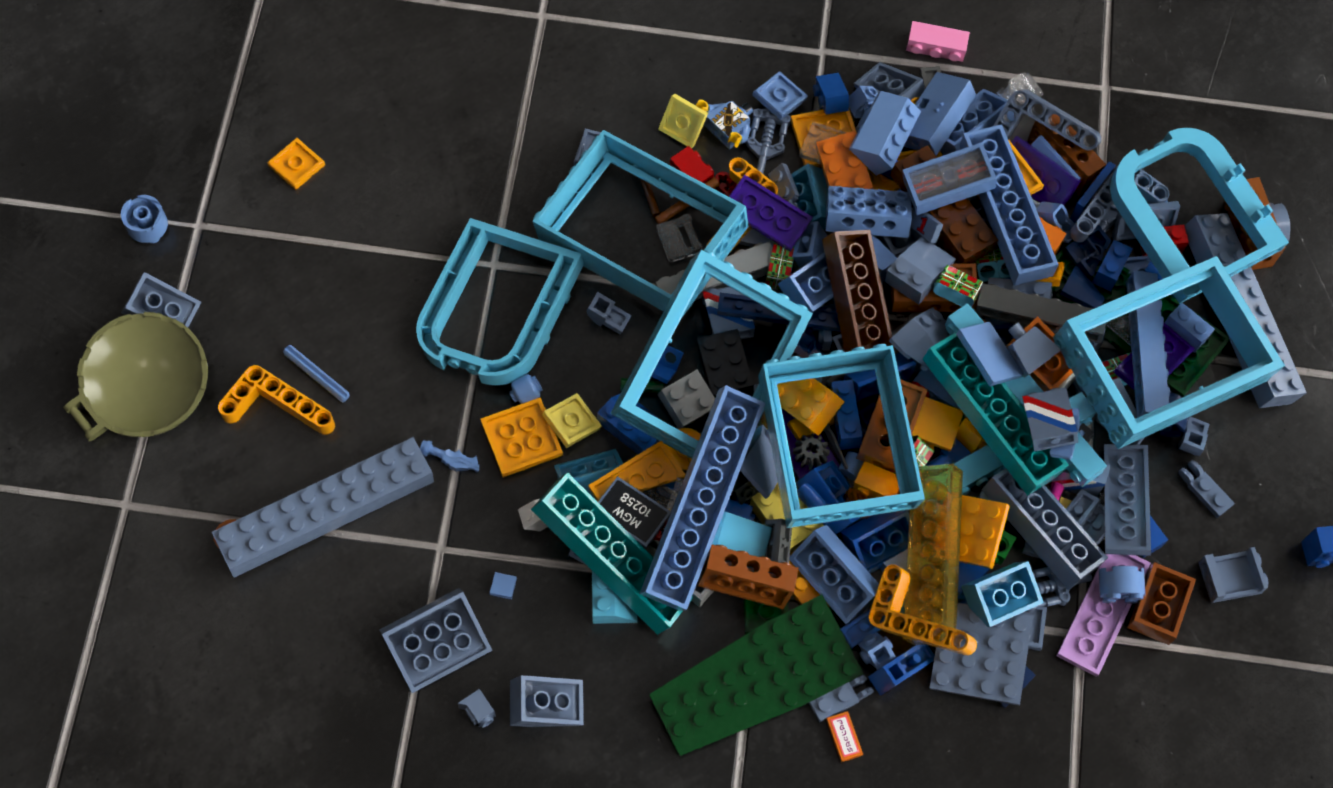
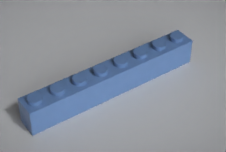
[1126,270,1170,418]

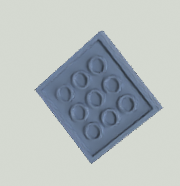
[929,600,1033,706]

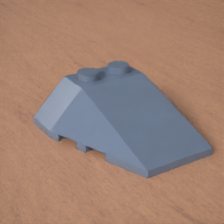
[889,307,950,381]

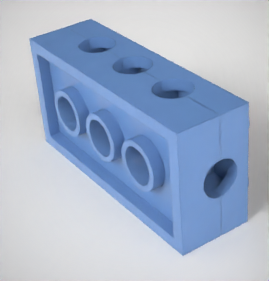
[826,186,912,238]

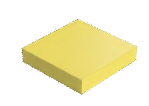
[658,94,708,148]
[542,393,602,448]

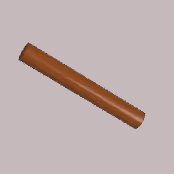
[655,177,720,225]

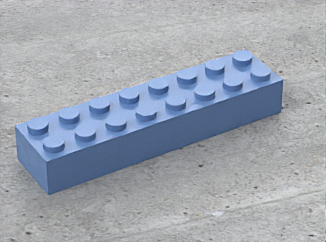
[959,124,1059,286]

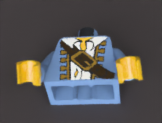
[695,100,753,150]

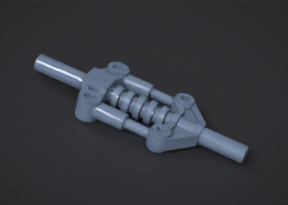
[746,108,791,174]
[1026,567,1092,613]

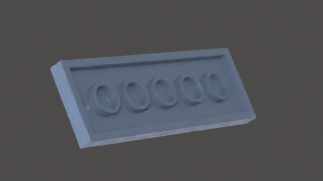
[1104,444,1151,556]

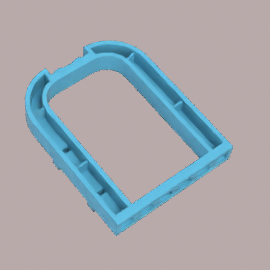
[1110,128,1289,304]
[416,218,584,385]

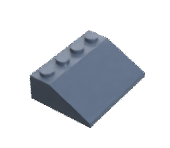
[379,588,492,693]

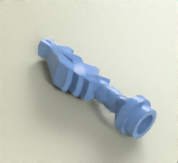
[420,440,480,472]

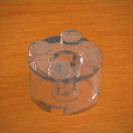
[996,72,1043,117]

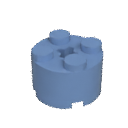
[121,195,168,243]
[1098,566,1145,604]

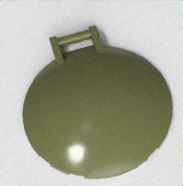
[63,312,208,441]

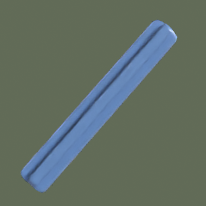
[283,345,350,403]

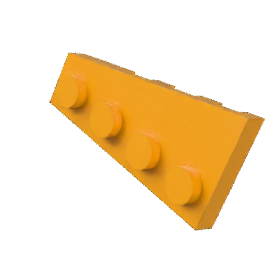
[588,440,686,502]

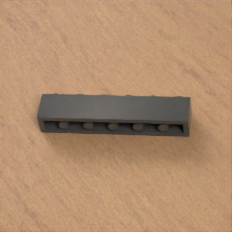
[976,284,1106,344]

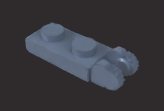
[1179,460,1235,518]
[809,675,874,723]

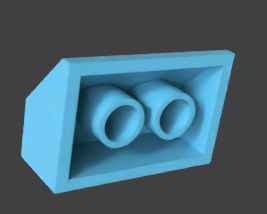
[592,571,637,624]

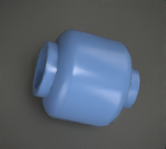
[509,374,542,404]

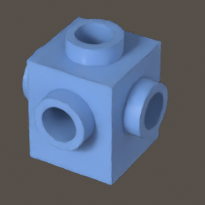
[858,632,896,670]

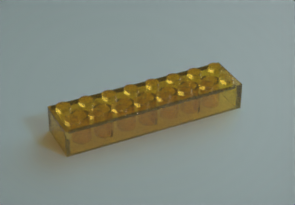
[903,464,963,645]

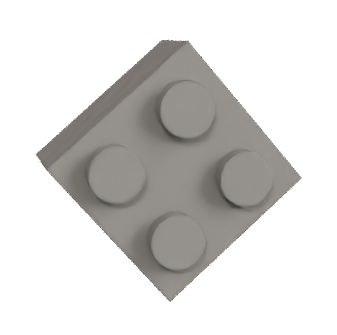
[658,369,715,429]

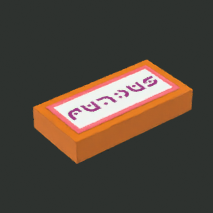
[826,711,863,762]

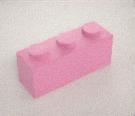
[906,21,970,62]

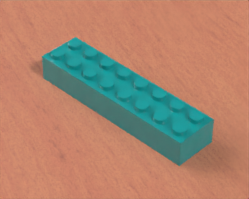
[922,331,1069,496]
[531,472,694,635]

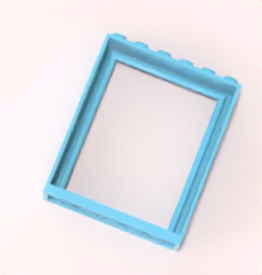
[758,344,925,528]

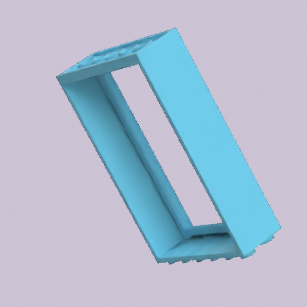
[533,130,749,319]
[610,250,813,459]
[1053,256,1285,449]

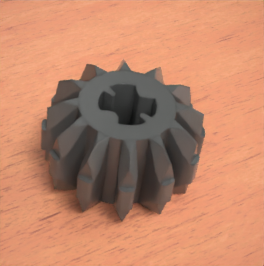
[793,433,830,471]

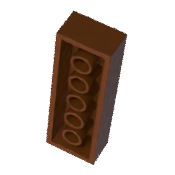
[890,145,998,264]
[822,230,895,352]

